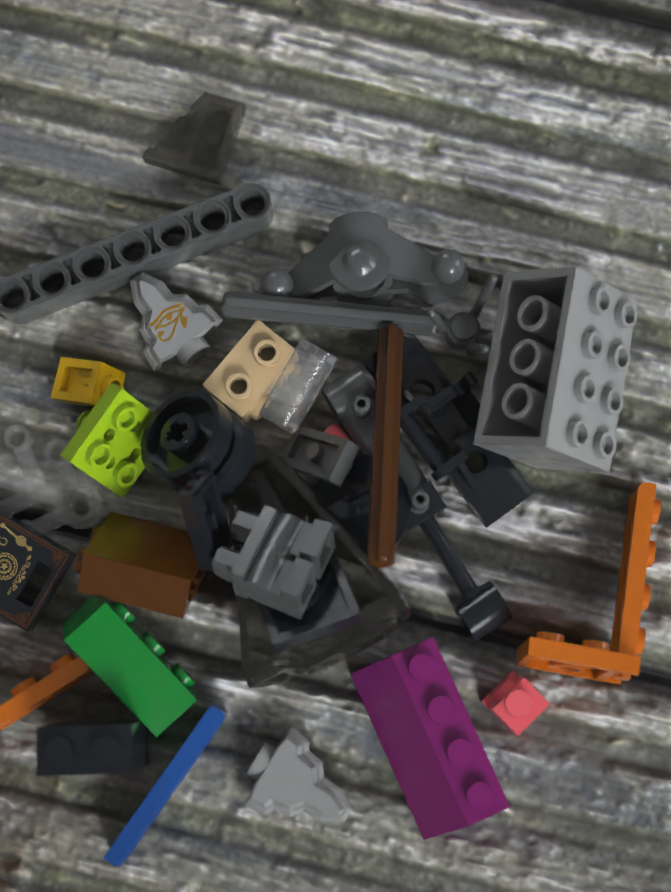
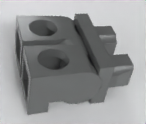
[212,505,335,619]

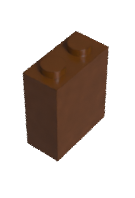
[74,511,205,619]

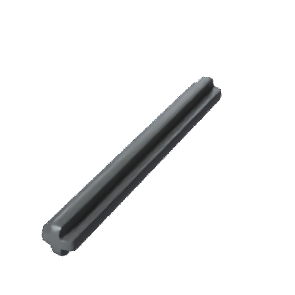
[222,292,434,336]

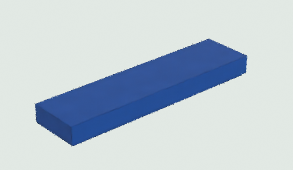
[103,703,228,867]

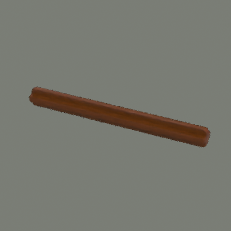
[367,324,404,568]

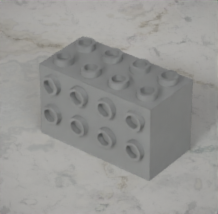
[473,266,638,472]

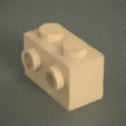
[202,320,300,422]

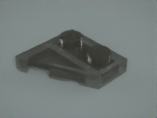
[142,92,246,186]

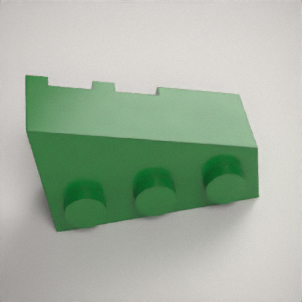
[63,595,197,737]

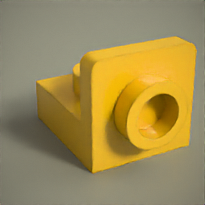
[50,357,125,407]

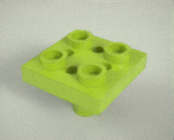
[60,382,153,499]

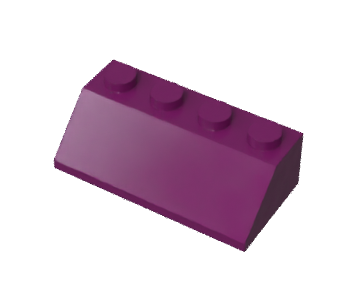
[350,637,510,840]

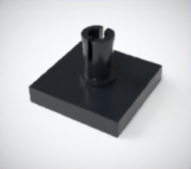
[256,551,362,653]

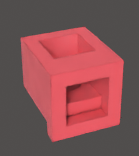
[481,670,550,736]

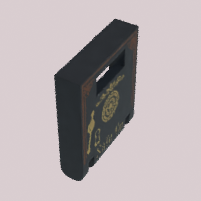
[0,509,77,632]

